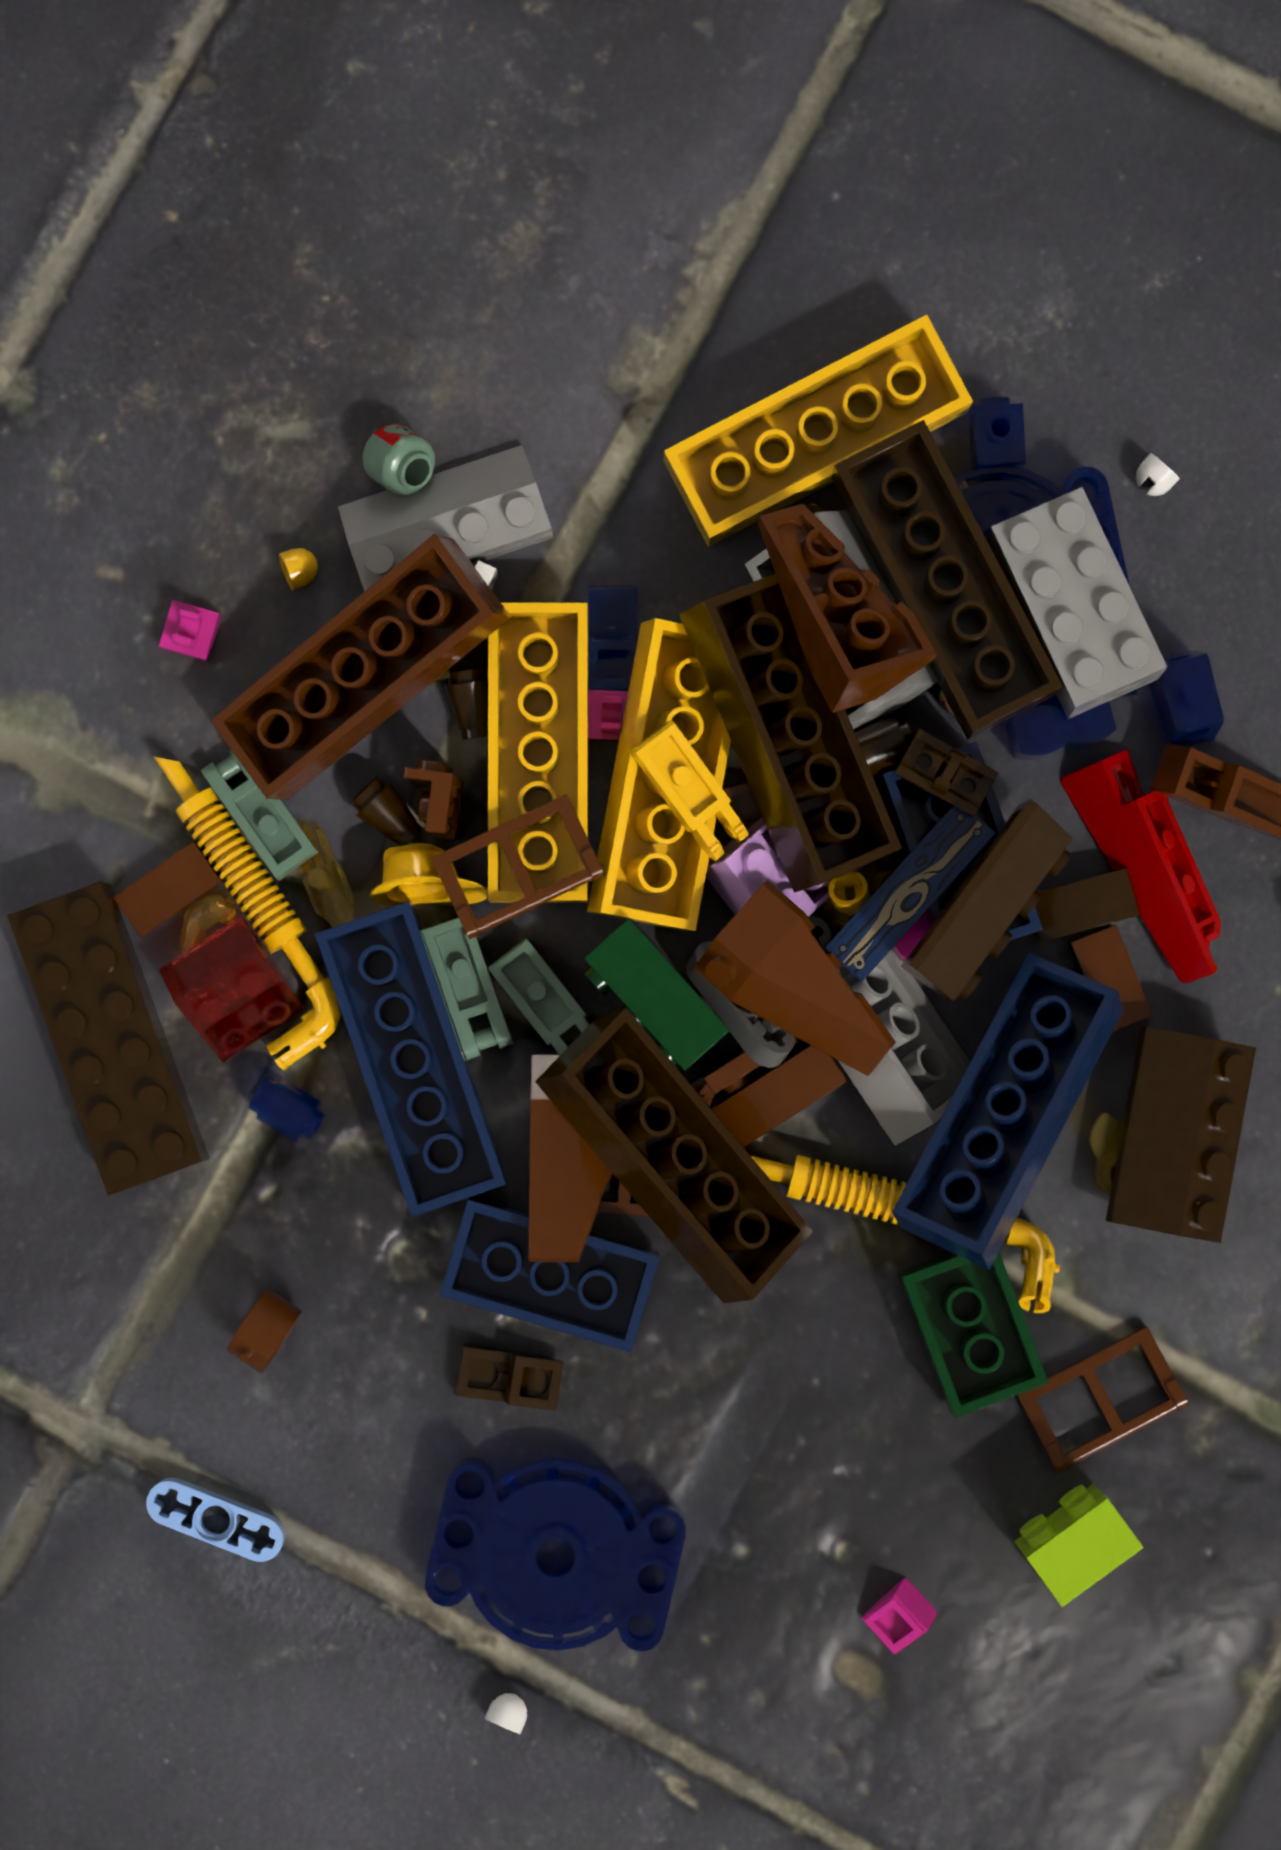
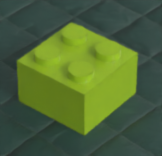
[1014,1484,1144,1607]

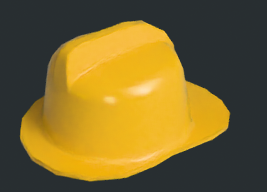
[369,843,488,906]

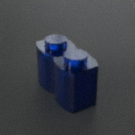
[1005,701,1117,760]

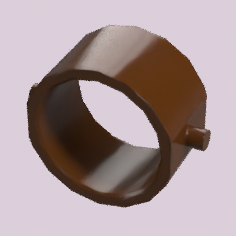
[226,1288,303,1374]

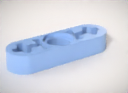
[146,1477,285,1562]

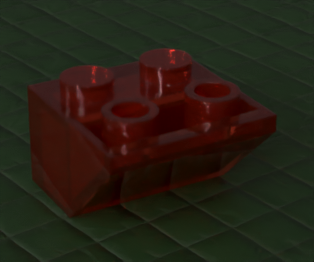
[159,916,305,1062]

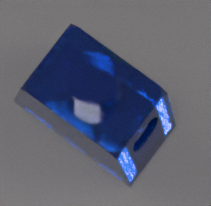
[1149,650,1224,747]

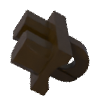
[894,729,999,818]

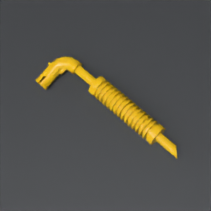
[154,757,341,1071]
[751,1154,1060,1313]

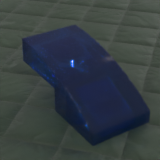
[588,585,638,689]

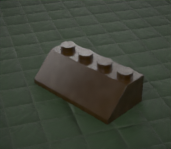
[901,799,1073,1002]
[1105,1026,1256,1243]

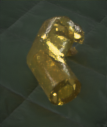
[177,894,236,957]

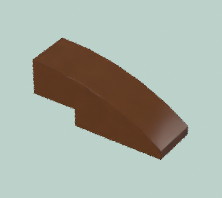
[1150,744,1281,840]
[711,1045,847,1147]

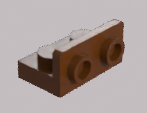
[403,760,464,840]

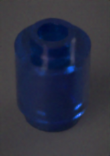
[248,1075,325,1143]

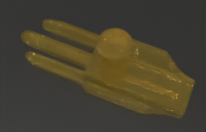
[301,823,356,928]

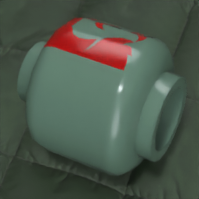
[362,423,435,496]

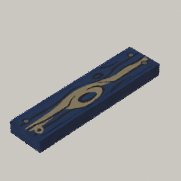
[824,806,995,982]

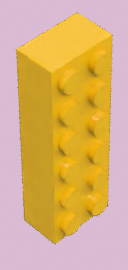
[663,315,973,547]
[488,603,588,903]
[587,618,731,931]

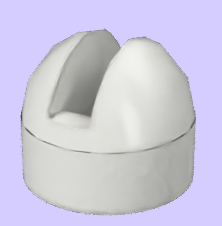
[1136,453,1180,496]
[484,1693,528,1734]

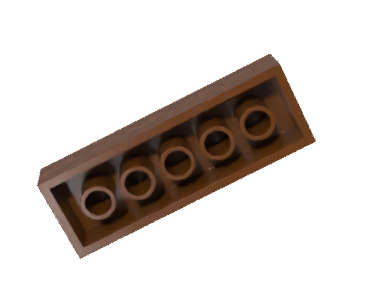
[210,534,511,800]

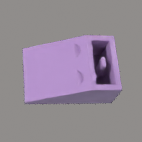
[706,817,864,917]

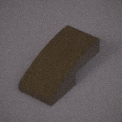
[1035,868,1141,943]
[453,1344,564,1411]

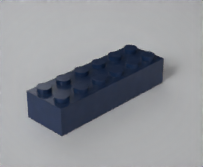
[315,901,509,1217]
[892,952,1123,1270]

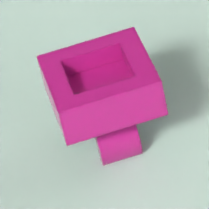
[159,600,222,662]
[588,690,628,742]

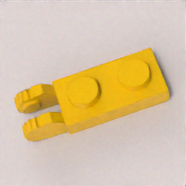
[629,721,749,861]

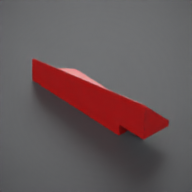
[1061,749,1221,984]

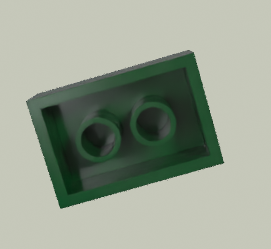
[584,919,730,1071]
[897,1252,1049,1418]

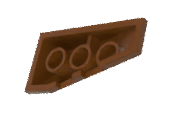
[757,504,937,713]
[694,880,896,1076]
[528,1055,613,1262]

